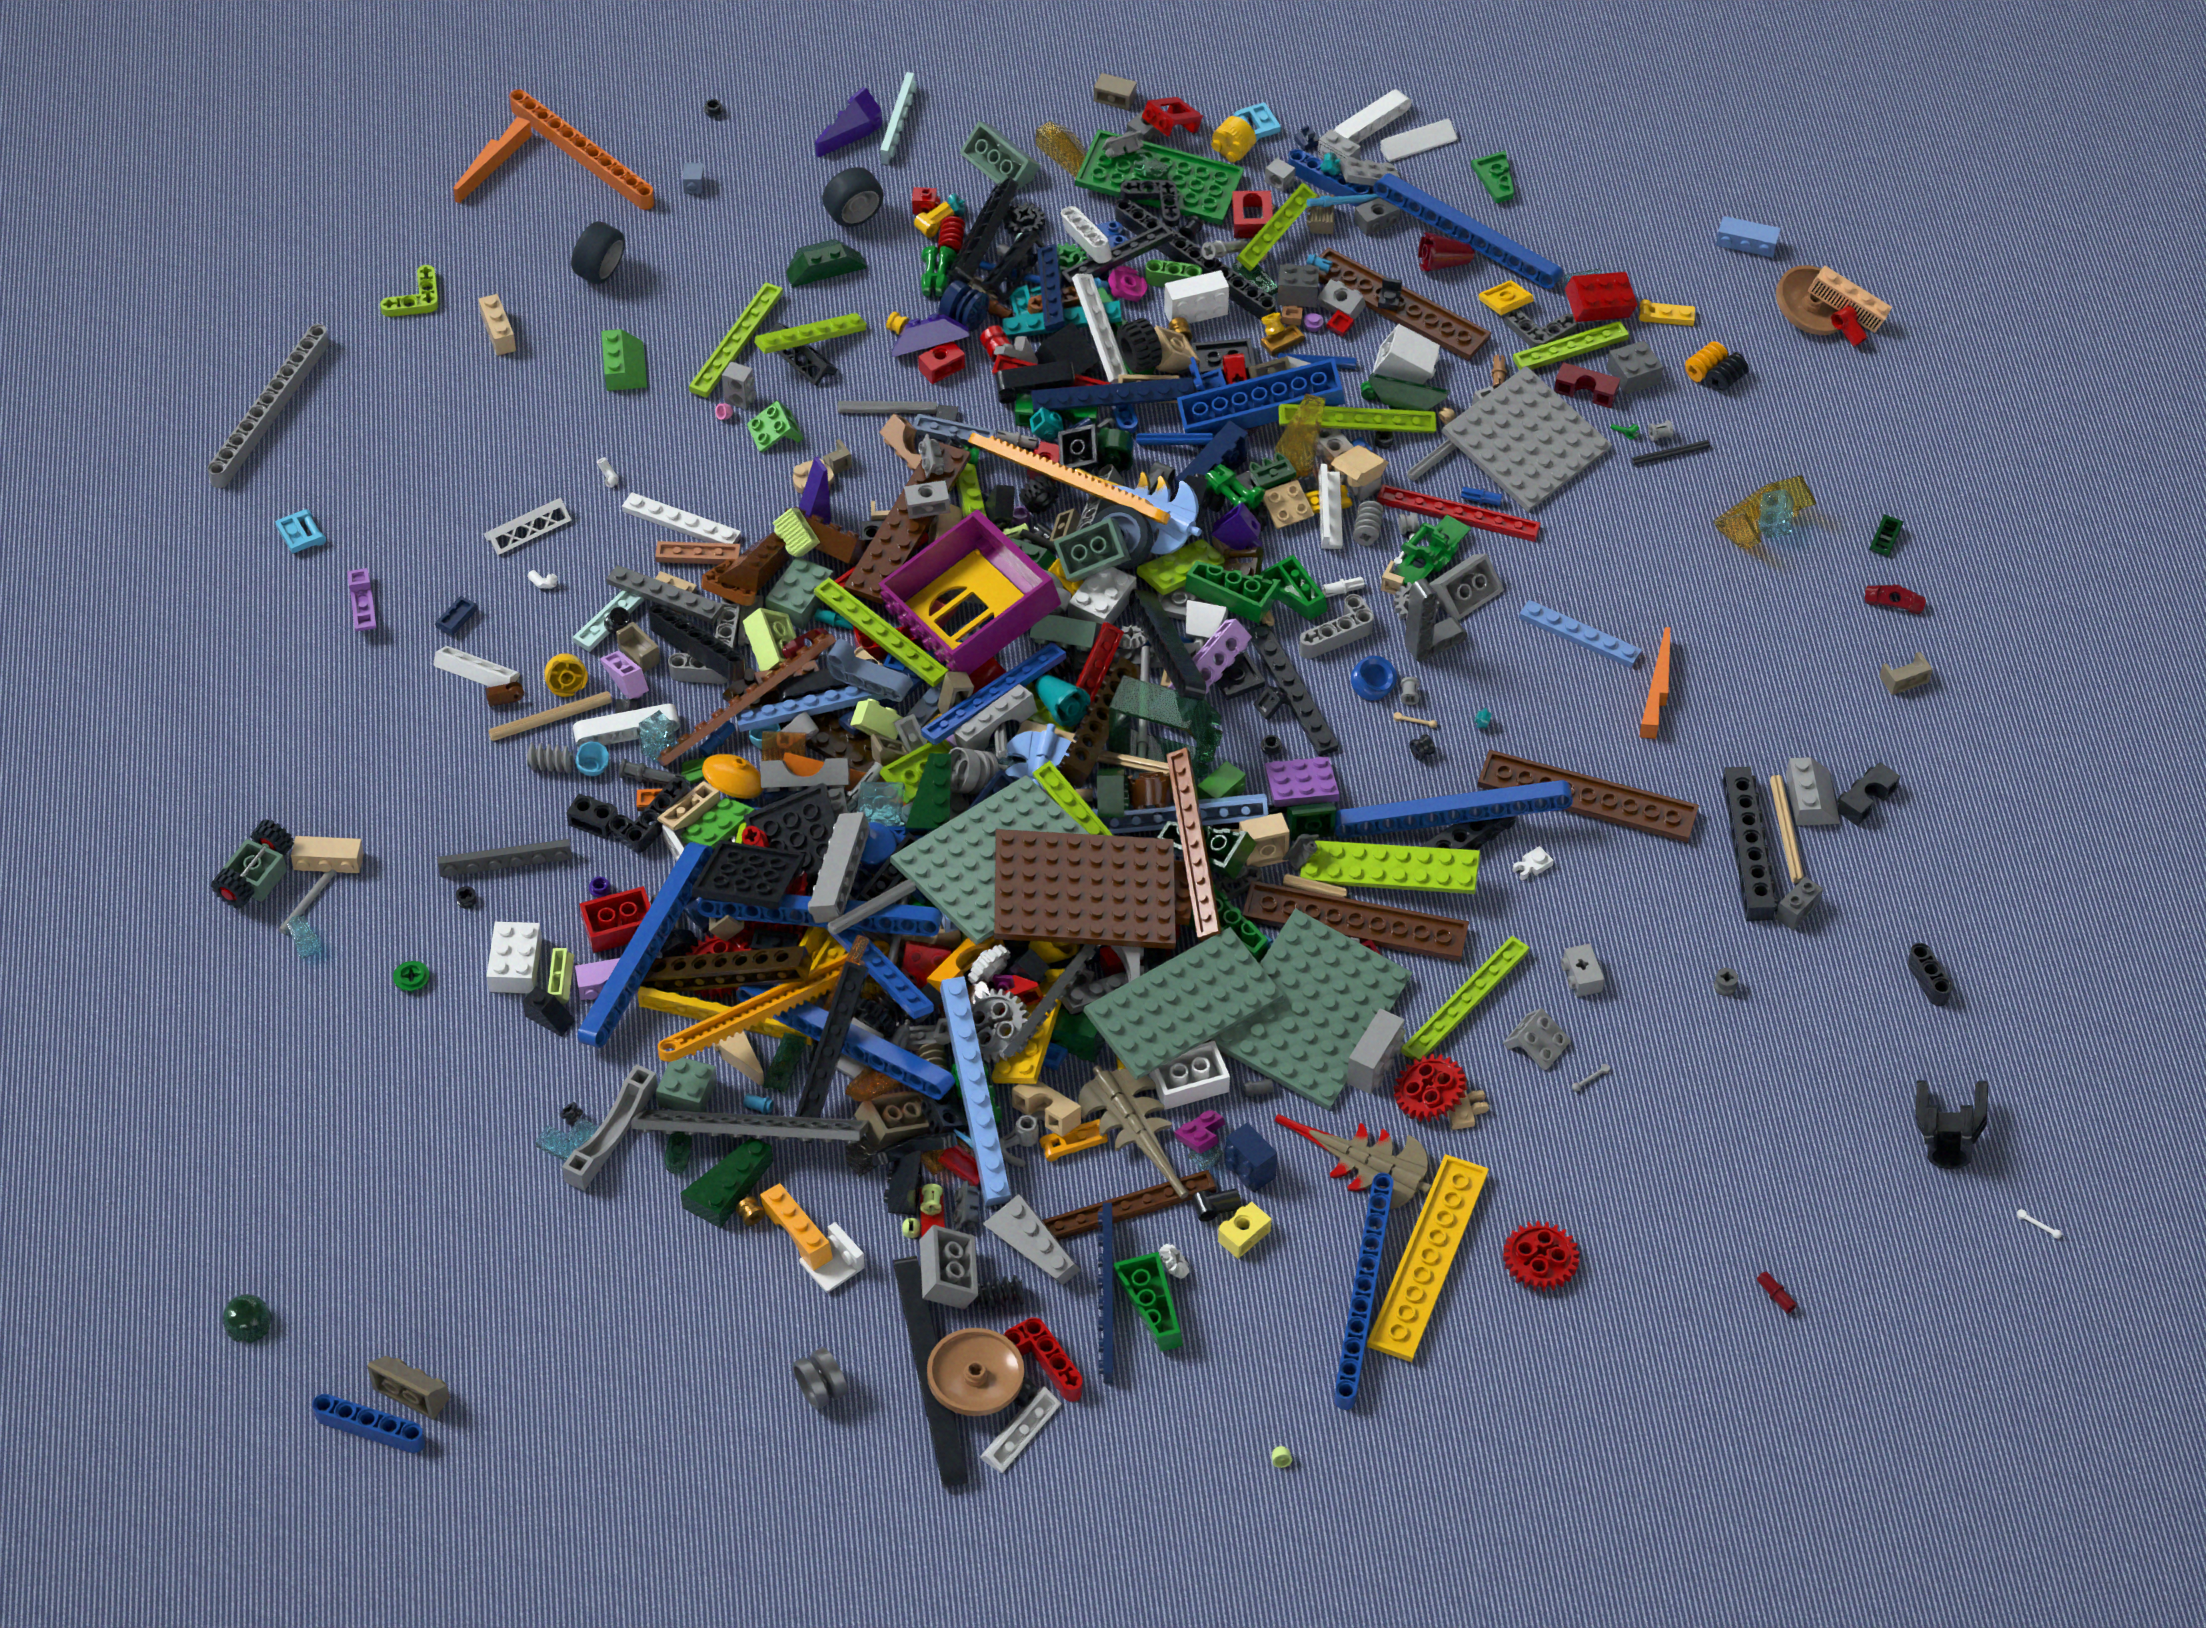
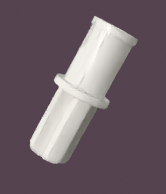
[1322,577,1365,598]

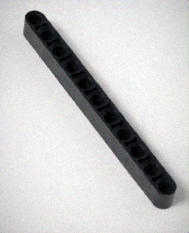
[1115,198,1276,321]
[1129,589,1206,701]
[893,1256,967,1488]

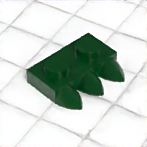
[1249,452,1297,489]

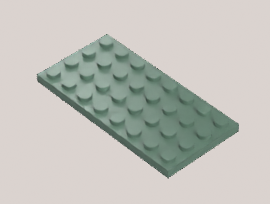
[1083,927,1283,1080]

